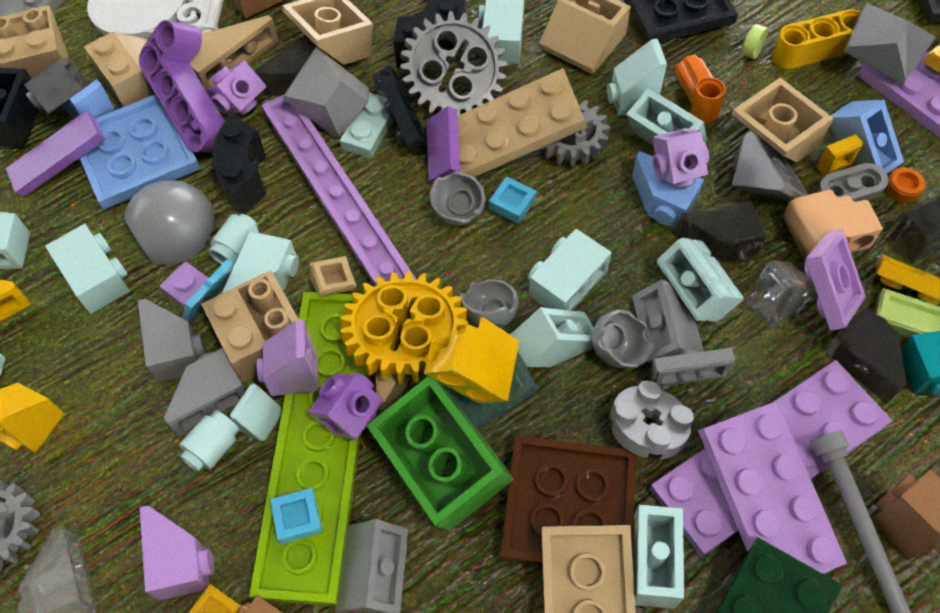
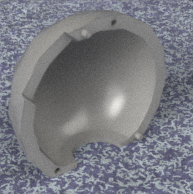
[124,180,216,265]

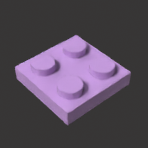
[805,228,866,330]

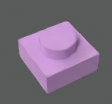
[159,261,208,308]

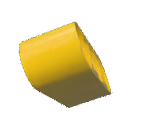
[771,9,861,69]

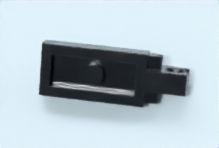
[372,65,427,155]

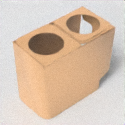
[783,190,883,261]

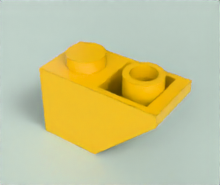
[0,383,65,453]

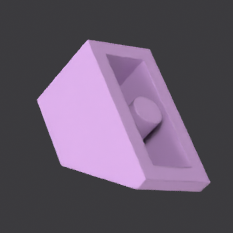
[257,320,319,396]
[140,506,214,601]

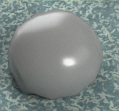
[429,171,486,226]
[460,279,519,329]
[592,309,654,369]

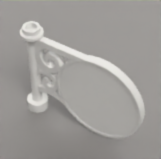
[87,0,224,39]

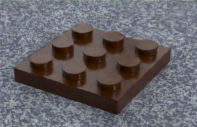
[500,435,637,566]

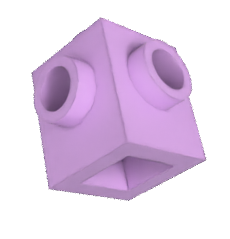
[206,60,267,116]
[652,128,709,187]

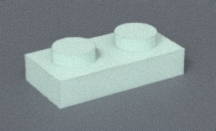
[340,92,393,159]

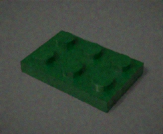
[716,536,843,613]

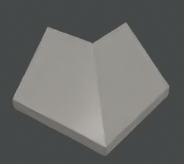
[844,3,936,84]
[282,47,369,139]
[732,131,809,202]

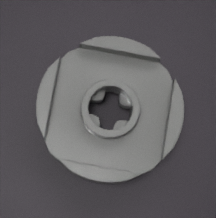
[609,381,694,459]

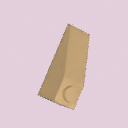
[190,15,279,90]

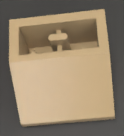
[539,0,631,74]
[0,5,69,79]
[201,270,299,383]

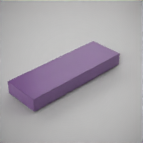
[6,110,105,197]

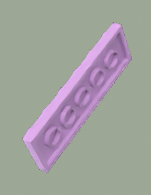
[649,360,893,558]

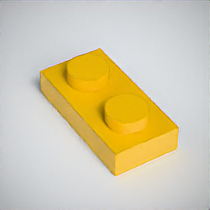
[875,254,940,305]

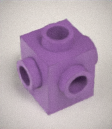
[308,372,383,440]

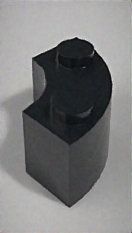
[393,0,466,68]
[212,114,267,214]

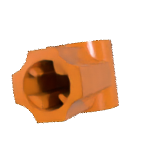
[674,54,726,123]

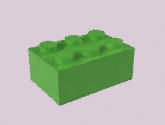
[366,376,514,531]

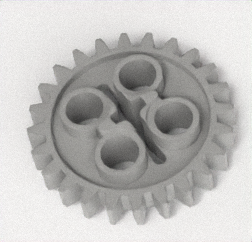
[399,11,508,116]

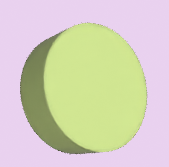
[742,24,768,59]

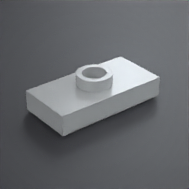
[648,347,735,387]

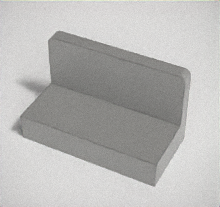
[632,279,704,364]
[334,519,408,613]

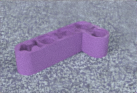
[139,20,225,153]

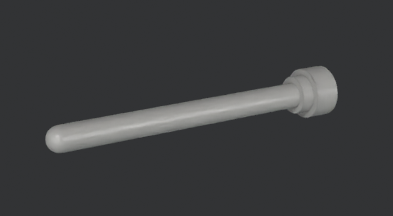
[810,430,911,613]

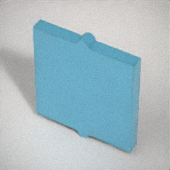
[182,258,234,324]

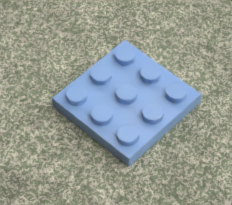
[80,94,201,210]

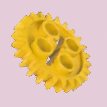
[340,271,468,384]

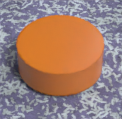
[885,167,926,203]

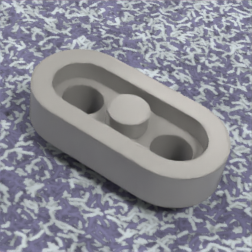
[816,163,889,202]

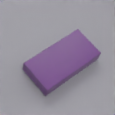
[426,106,460,183]

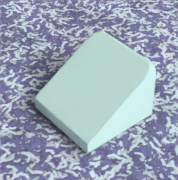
[230,383,282,442]

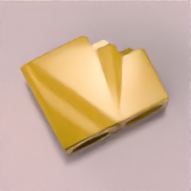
[424,317,520,403]

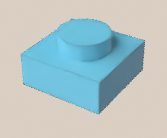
[488,176,537,224]
[270,488,323,545]

